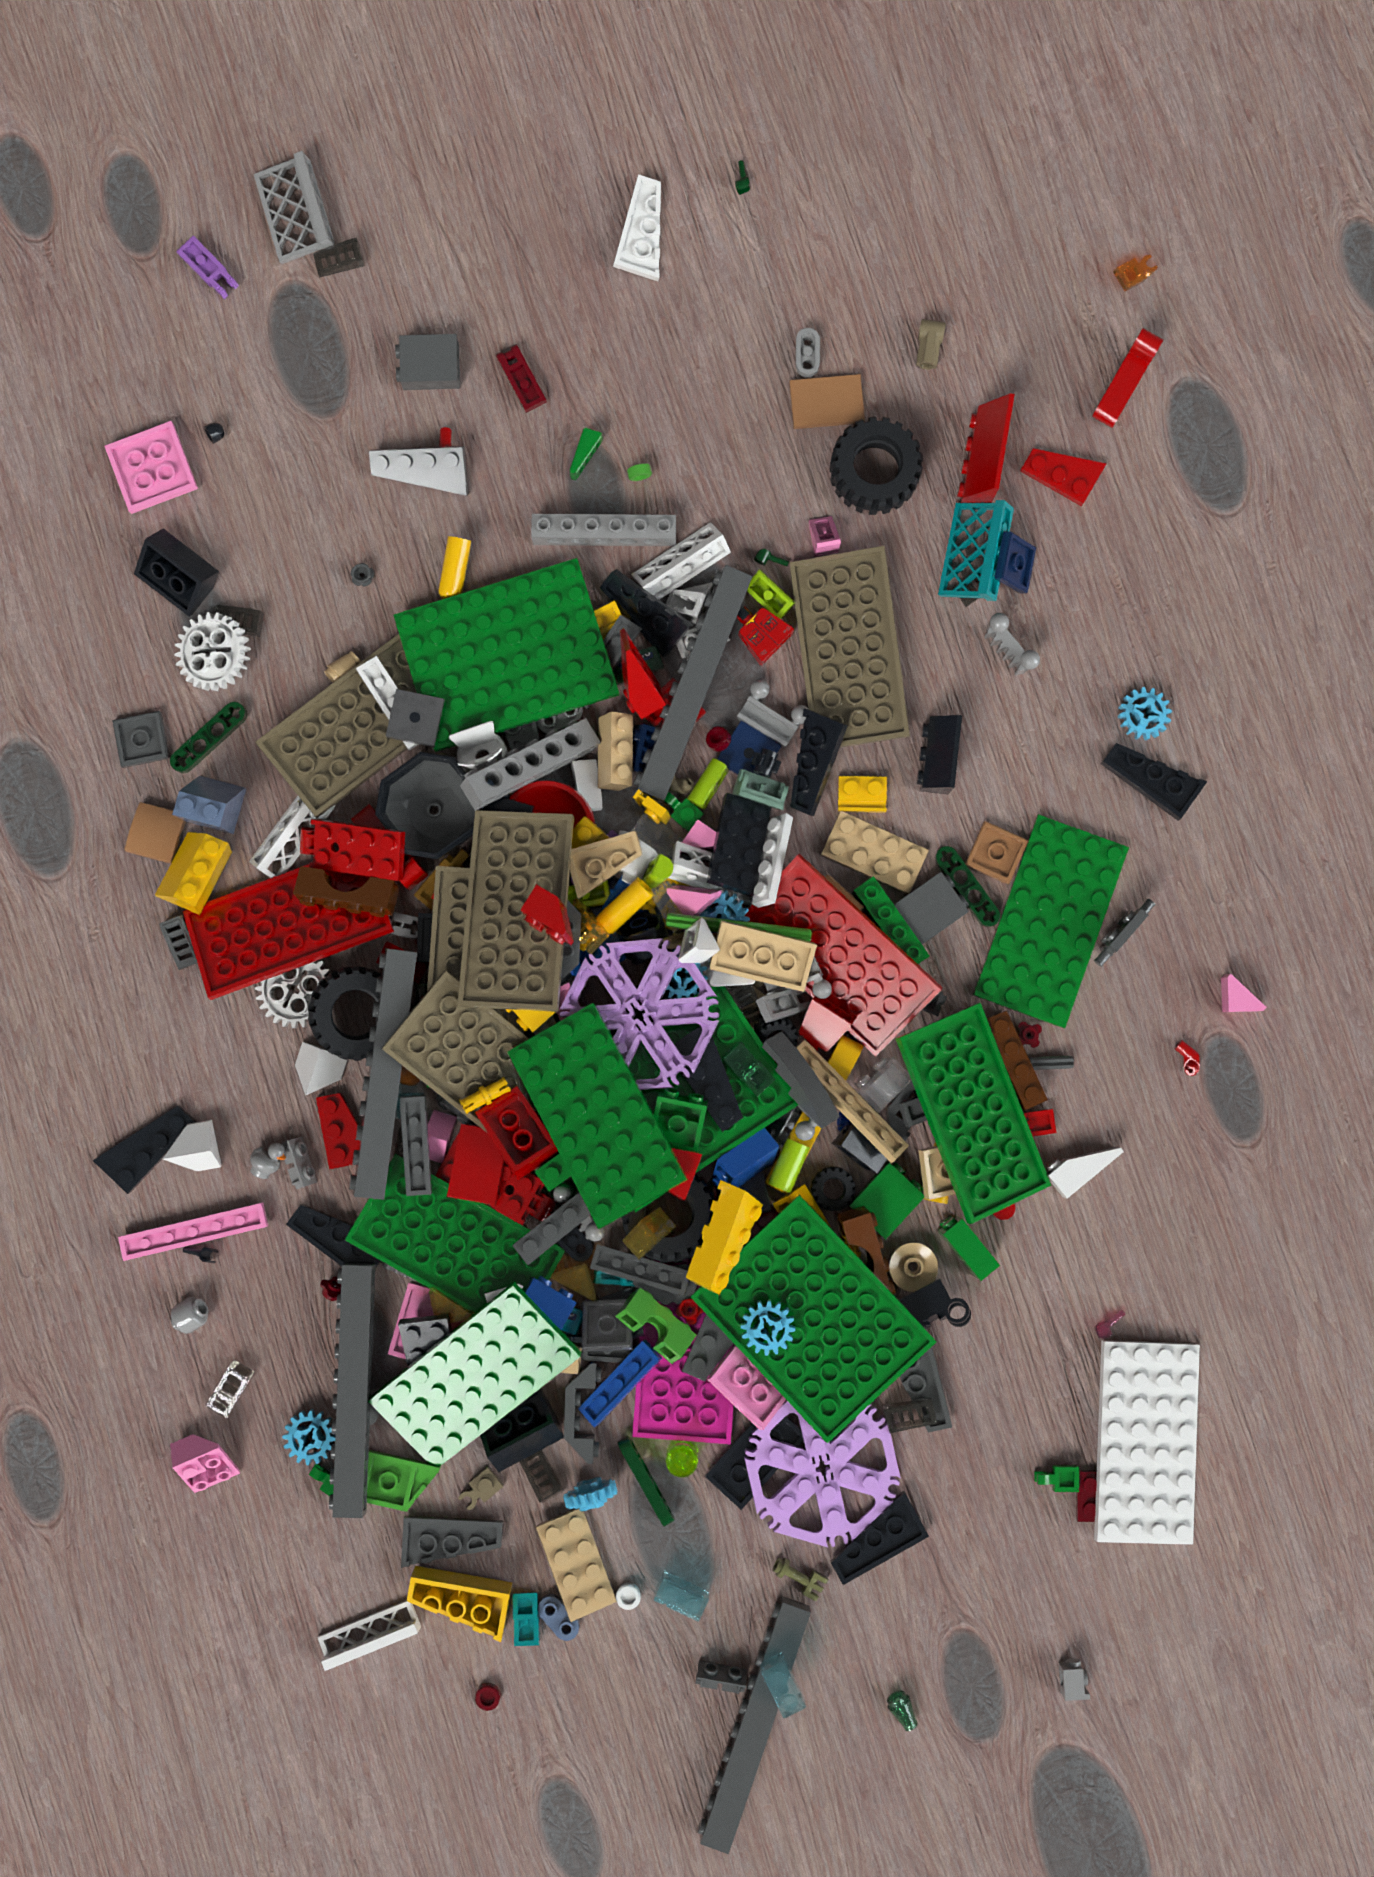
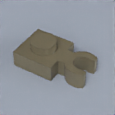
[458,1466,504,1510]

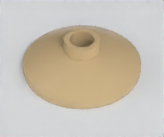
[889,1242,938,1292]

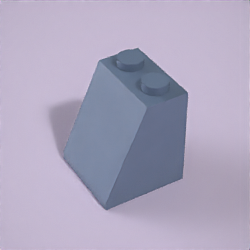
[172,776,247,834]

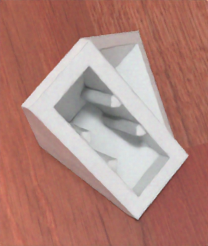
[666,582,714,624]
[295,1042,348,1096]
[163,1120,222,1171]

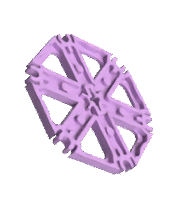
[560,938,719,1090]
[744,1400,901,1547]

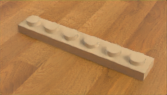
[796,1040,909,1163]

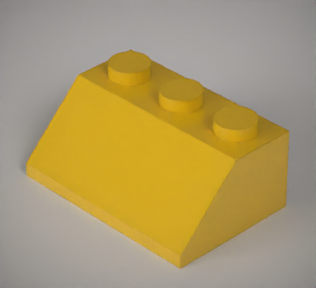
[155,832,232,915]

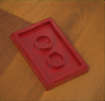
[447,1124,505,1206]

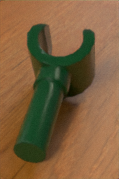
[735,160,750,195]
[754,549,789,566]

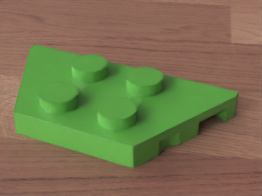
[367,1450,441,1512]

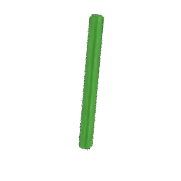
[666,913,811,941]

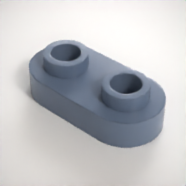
[538,1594,579,1641]

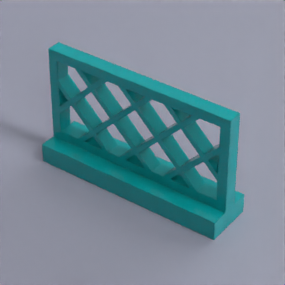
[938,500,1014,601]

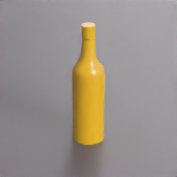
[438,536,472,599]
[580,877,654,952]

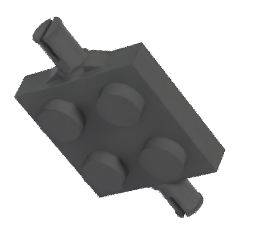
[1094,899,1156,967]

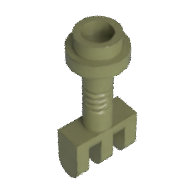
[772,1557,829,1601]

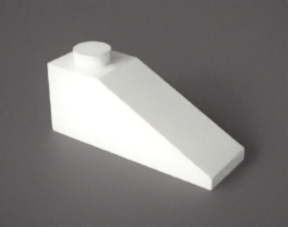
[1047,1147,1124,1198]

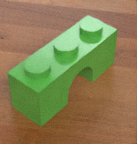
[615,1288,696,1364]

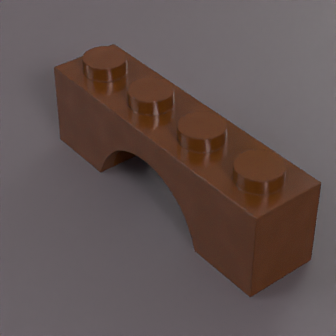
[293,866,399,917]
[987,1010,1048,1110]
[836,1206,896,1294]

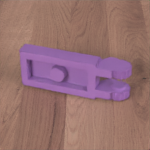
[176,236,239,299]

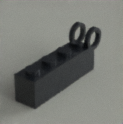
[899,1279,971,1329]

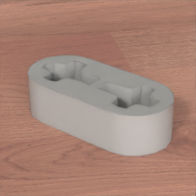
[389,912,418,939]

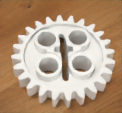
[174,612,251,691]
[255,961,331,1029]

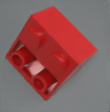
[520,884,574,945]

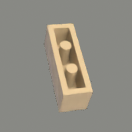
[597,712,633,791]

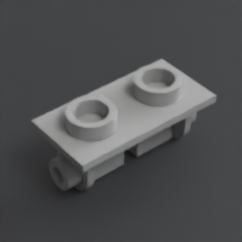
[281,1137,317,1190]

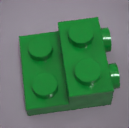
[654,1088,708,1153]

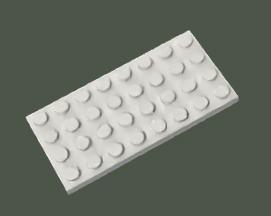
[1094,1340,1200,1544]

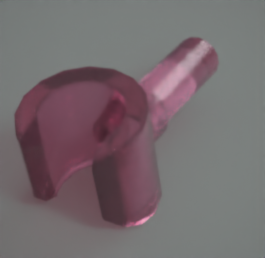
[1095,1310,1126,1339]

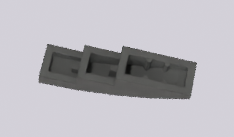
[762,1032,839,1129]

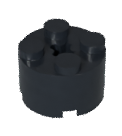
[616,910,669,964]

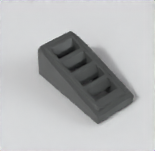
[159,915,197,970]

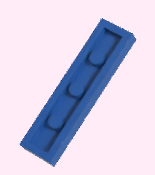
[578,1340,662,1427]

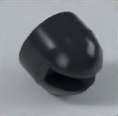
[204,422,224,444]

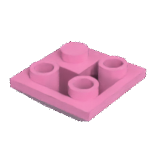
[170,1434,240,1493]

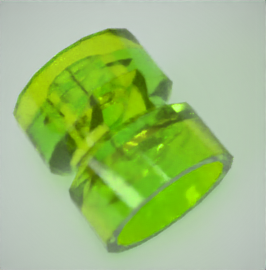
[666,1440,698,1478]

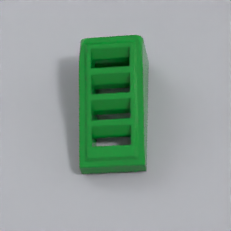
[569,428,603,481]

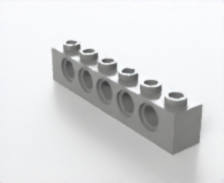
[531,514,676,546]
[460,718,601,811]

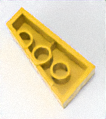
[686,1180,763,1295]
[407,1565,512,1642]

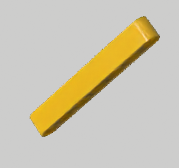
[765,1035,864,1194]

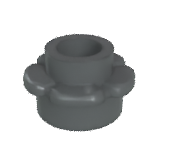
[350,563,374,587]

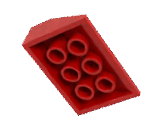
[957,393,1015,503]

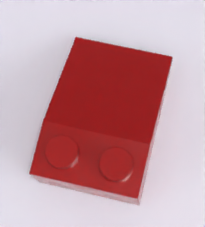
[620,628,666,719]
[475,1086,559,1180]

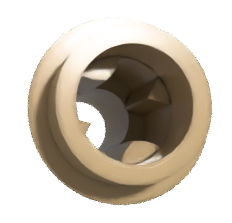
[324,651,361,683]

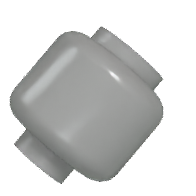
[171,1297,209,1334]

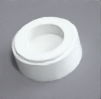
[616,1582,641,1610]

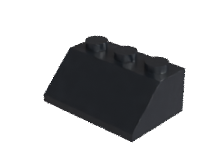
[134,528,219,617]
[916,715,962,795]
[480,1387,564,1472]

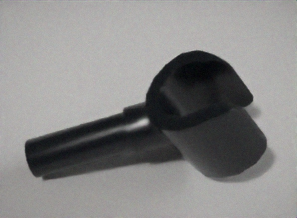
[183,1247,218,1263]

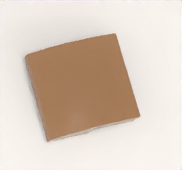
[125,802,186,864]

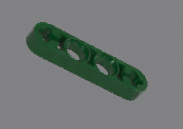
[170,702,247,774]
[935,846,1000,927]
[617,1436,675,1527]

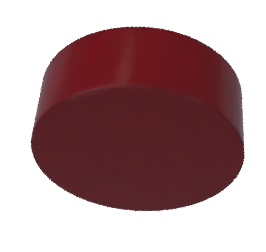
[706,726,731,752]
[475,1683,501,1711]

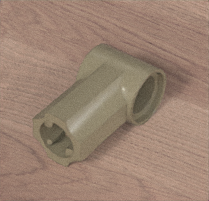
[916,319,945,370]

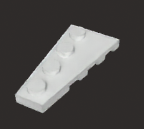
[613,174,661,281]

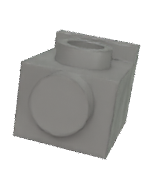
[1058,1658,1090,1701]

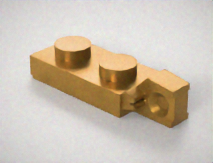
[413,848,469,910]

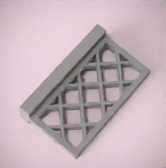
[254,151,336,264]

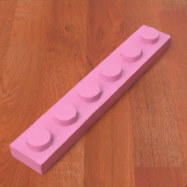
[118,1203,268,1261]

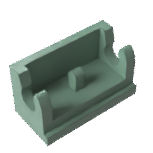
[732,769,788,810]

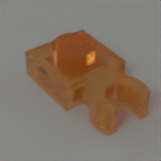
[1113,255,1158,292]

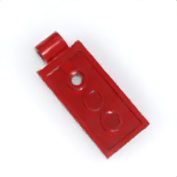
[300,819,405,881]
[435,1133,557,1226]

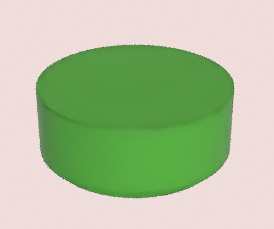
[627,464,652,481]

